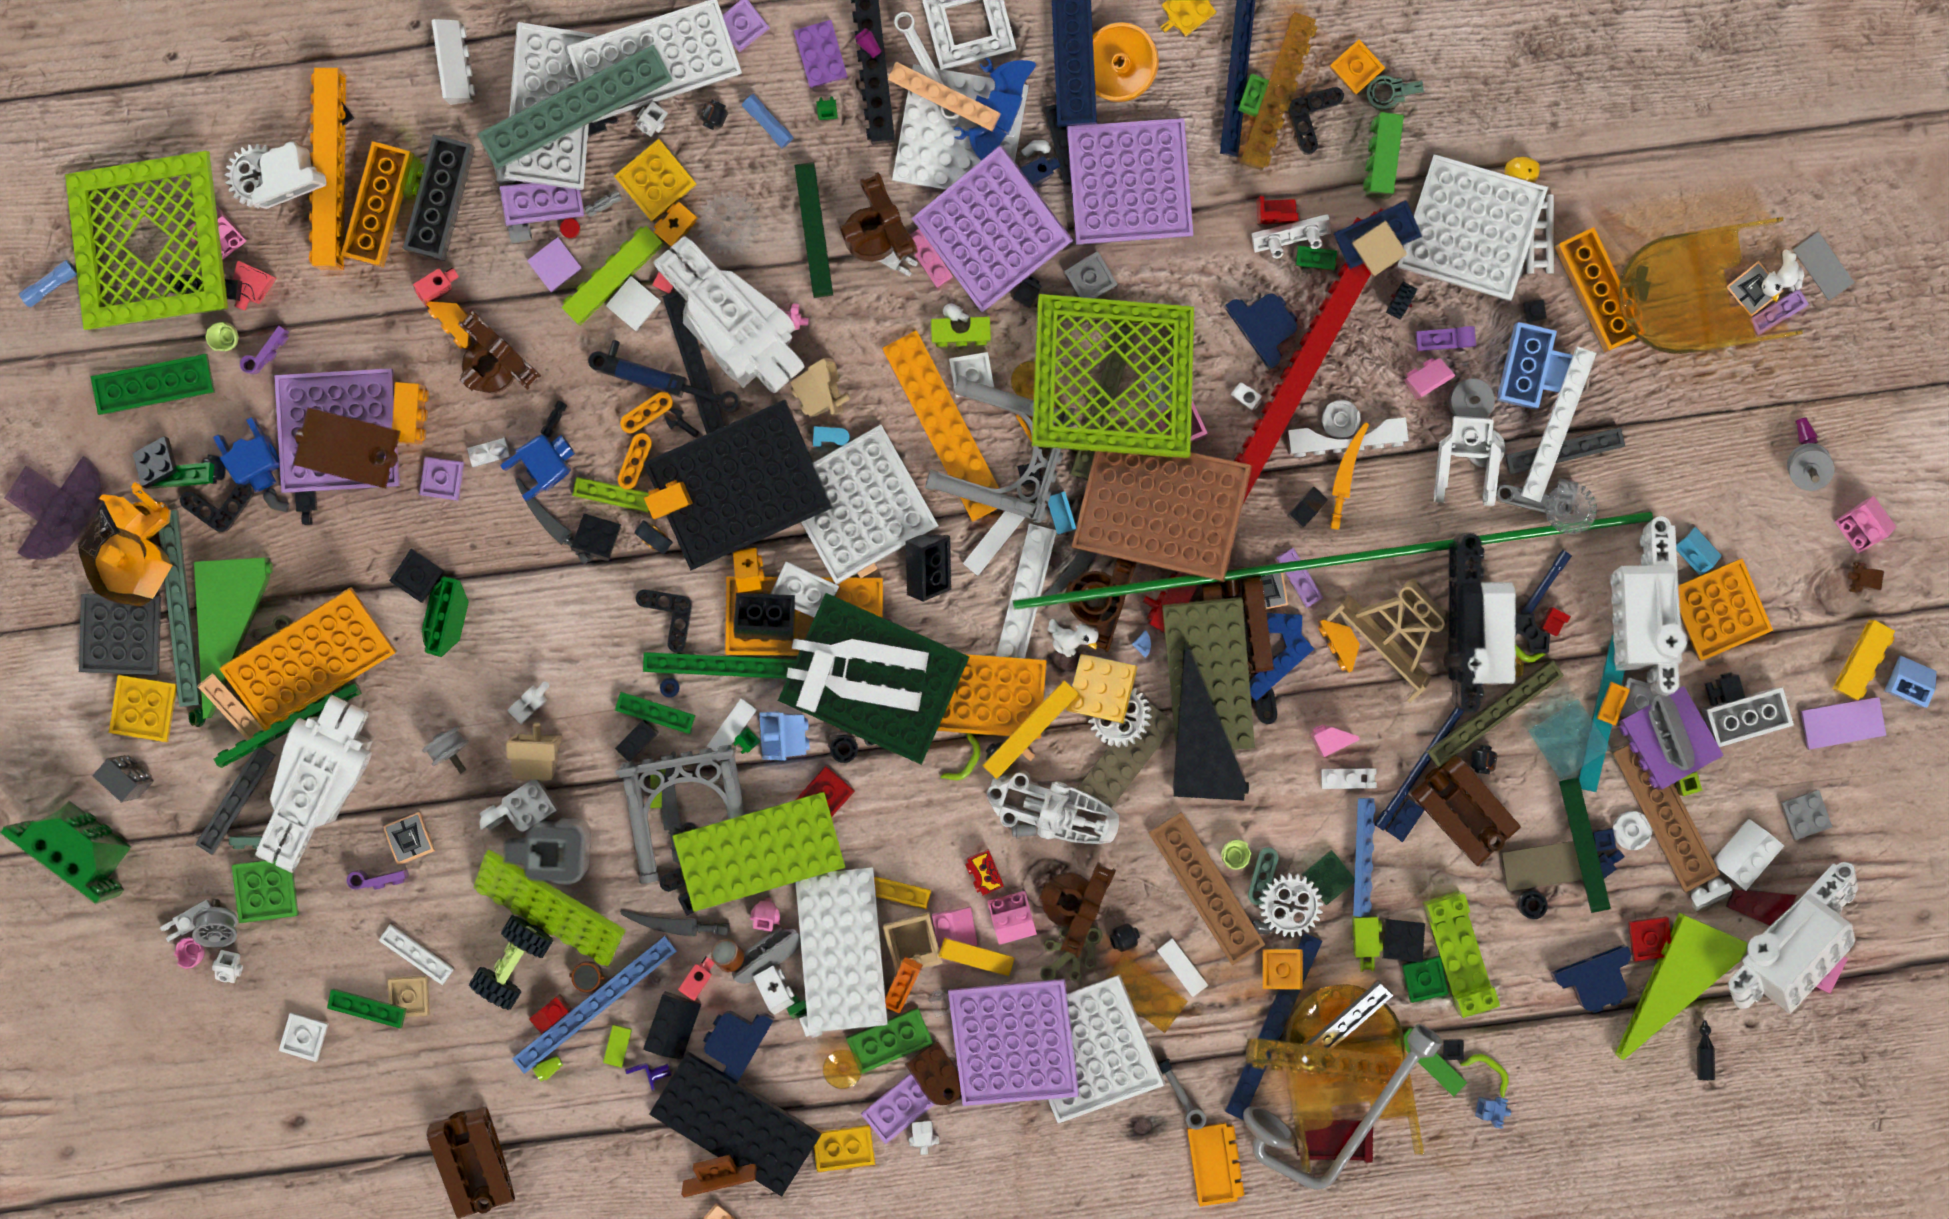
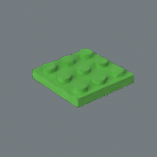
[231,859,299,923]

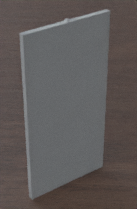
[1793,232,1855,301]

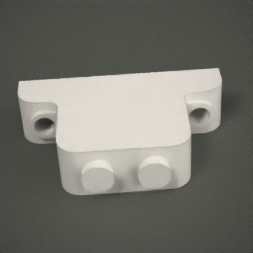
[252,142,327,209]

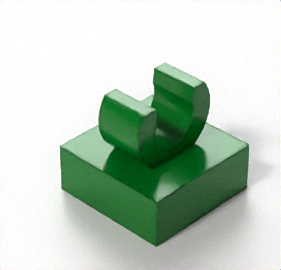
[816,96,838,120]
[734,727,761,754]
[786,995,807,1019]

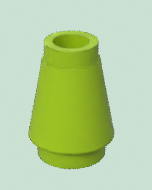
[533,1056,563,1082]

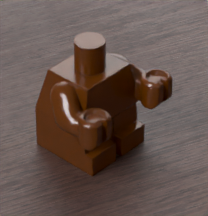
[1848,562,1884,593]

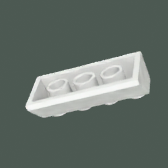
[432,19,475,105]

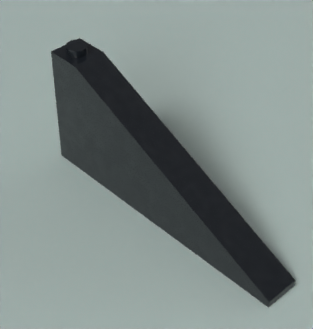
[1173,642,1249,801]

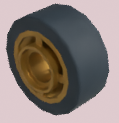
[634,520,673,554]

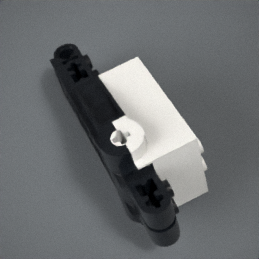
[1443,533,1516,713]

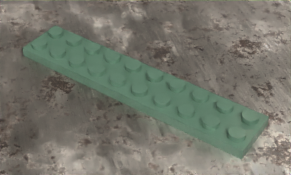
[477,44,672,170]

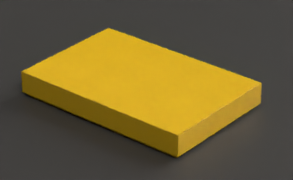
[814,1125,876,1172]

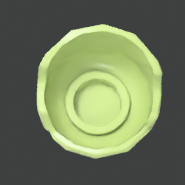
[205,322,239,351]
[1221,839,1251,870]

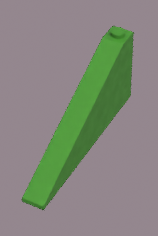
[194,558,273,719]

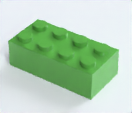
[1363,112,1404,199]

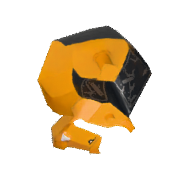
[78,482,173,606]

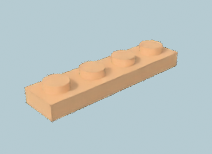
[198,673,264,740]

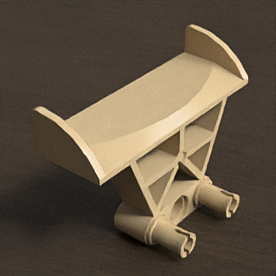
[1326,579,1448,703]

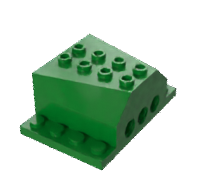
[0,801,131,904]

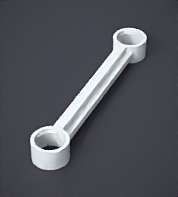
[894,12,960,120]

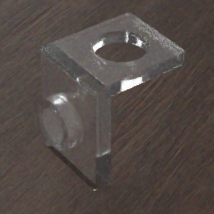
[928,989,951,1018]

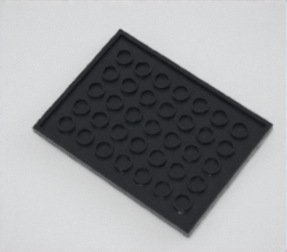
[644,399,833,571]

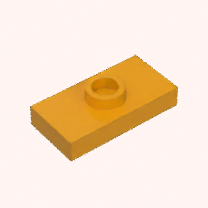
[1596,682,1630,726]

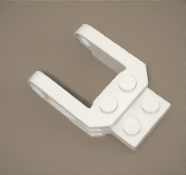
[1434,416,1501,506]

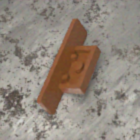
[681,1155,757,1198]

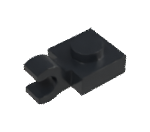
[295,491,317,525]

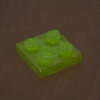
[403,156,425,200]

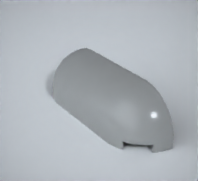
[1649,694,1695,770]
[732,927,801,984]

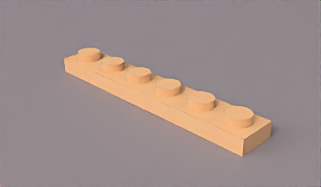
[887,62,1001,131]

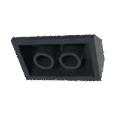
[905,535,951,602]
[733,593,795,641]
[643,991,702,1060]

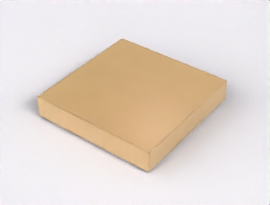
[1352,221,1407,277]
[387,976,430,1017]

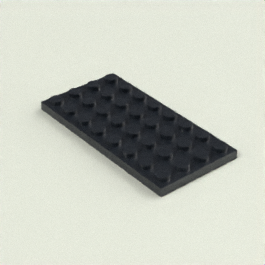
[649,1051,821,1197]

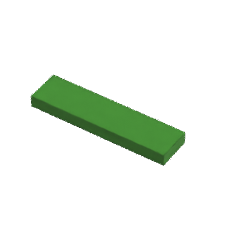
[1397,1028,1467,1097]

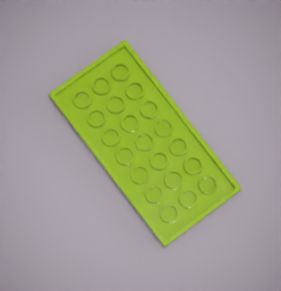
[672,792,846,912]
[473,849,626,967]

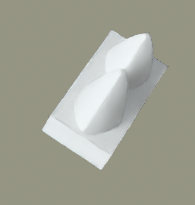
[467,438,511,467]
[1691,876,1732,912]

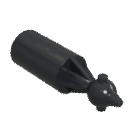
[1697,1020,1716,1081]

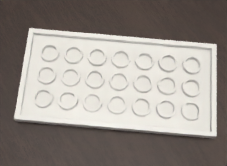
[566,0,742,123]
[504,22,596,190]
[796,867,888,1033]

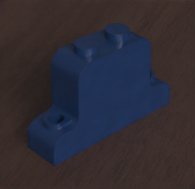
[1224,293,1298,370]
[1551,944,1631,1013]
[703,1011,775,1082]

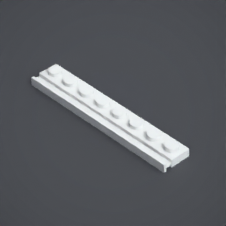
[996,524,1056,658]

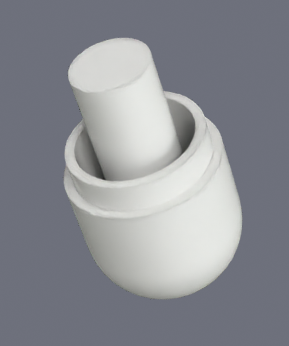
[943,303,970,323]

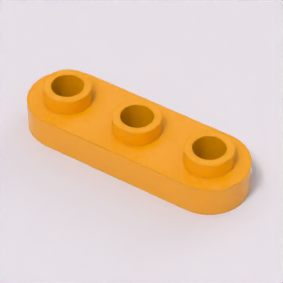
[620,392,673,434]
[618,433,652,489]

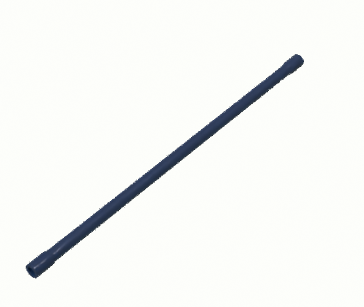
[1374,550,1572,831]

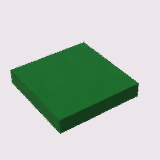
[1401,956,1449,1003]

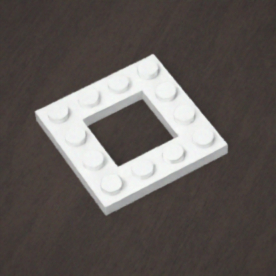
[922,0,1016,70]

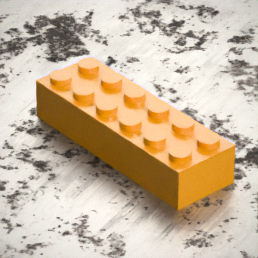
[341,141,415,268]
[1554,227,1645,353]

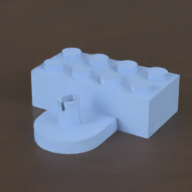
[1496,322,1573,409]

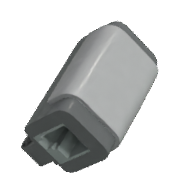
[504,818,591,884]

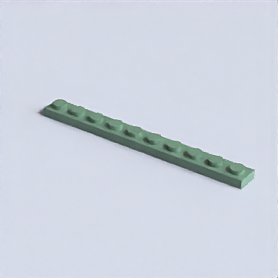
[159,510,201,707]

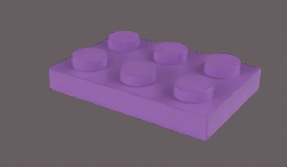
[794,20,848,88]

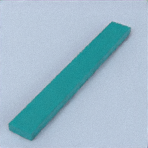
[1579,635,1625,792]

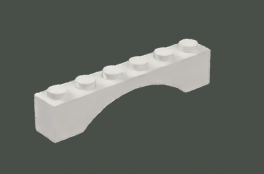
[1286,417,1408,458]

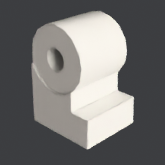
[1231,382,1263,413]

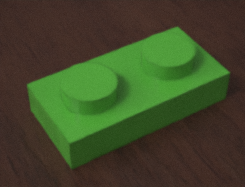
[1238,73,1269,117]

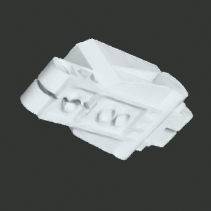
[654,237,804,393]
[1610,516,1687,696]
[256,695,373,873]
[1728,862,1858,1014]

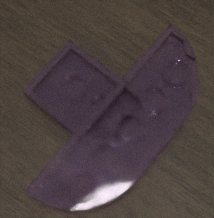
[4,456,102,560]

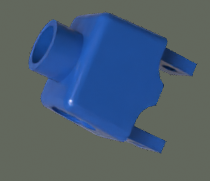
[213,417,280,492]
[500,435,575,501]

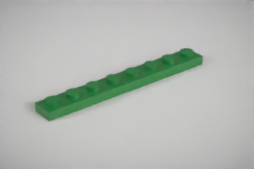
[643,652,796,679]
[214,683,362,768]

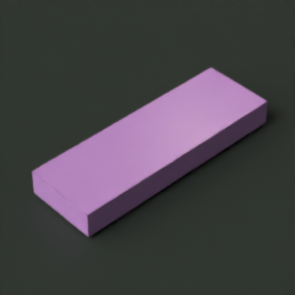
[1747,289,1809,336]
[1276,548,1323,608]

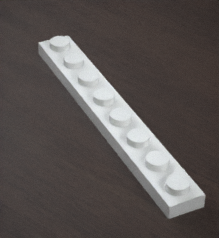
[1521,347,1597,502]

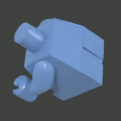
[1475,1097,1511,1129]

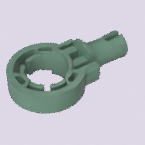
[1367,75,1424,111]

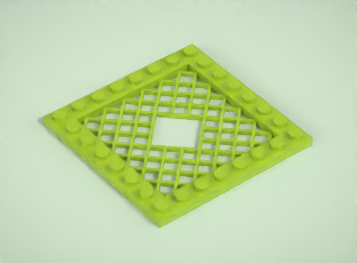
[65,151,228,330]
[1032,294,1194,458]

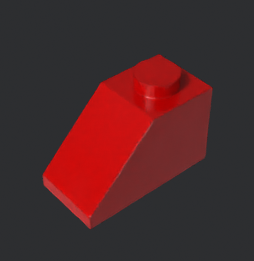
[529,994,572,1034]

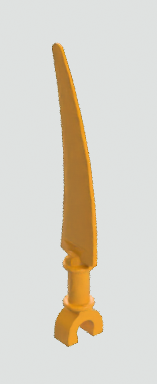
[1330,423,1369,530]

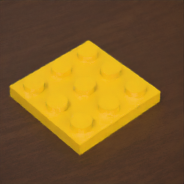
[614,139,697,222]
[1066,654,1138,724]
[108,675,177,742]

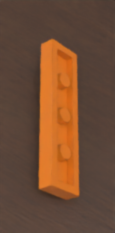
[885,957,923,1014]

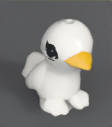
[1762,249,1804,302]
[1047,619,1099,657]

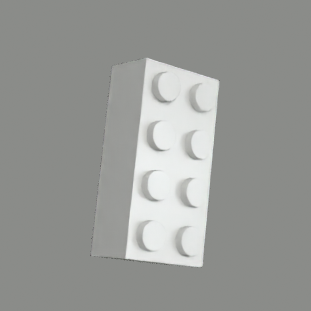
[1701,687,1794,747]

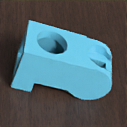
[813,426,850,447]

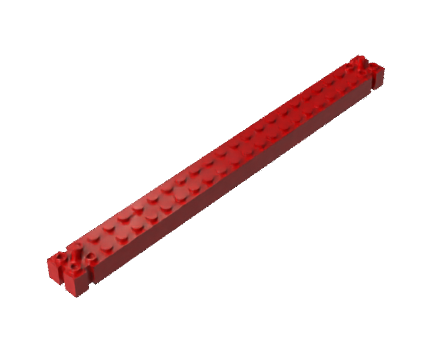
[1143,208,1384,633]

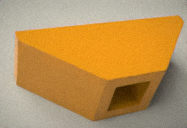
[426,301,472,350]
[1317,620,1360,673]

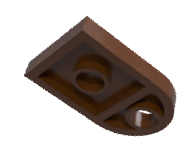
[905,1042,961,1106]

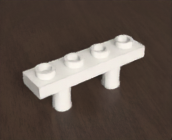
[1251,214,1331,258]

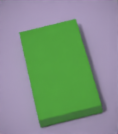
[846,1007,933,1074]

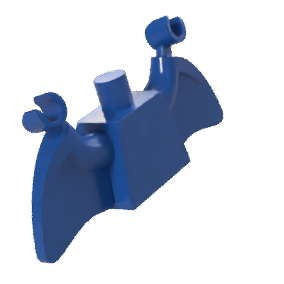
[954,58,1036,161]

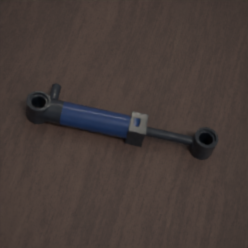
[588,340,741,413]

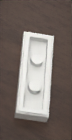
[796,650,835,712]
[707,698,757,751]
[1157,938,1208,997]

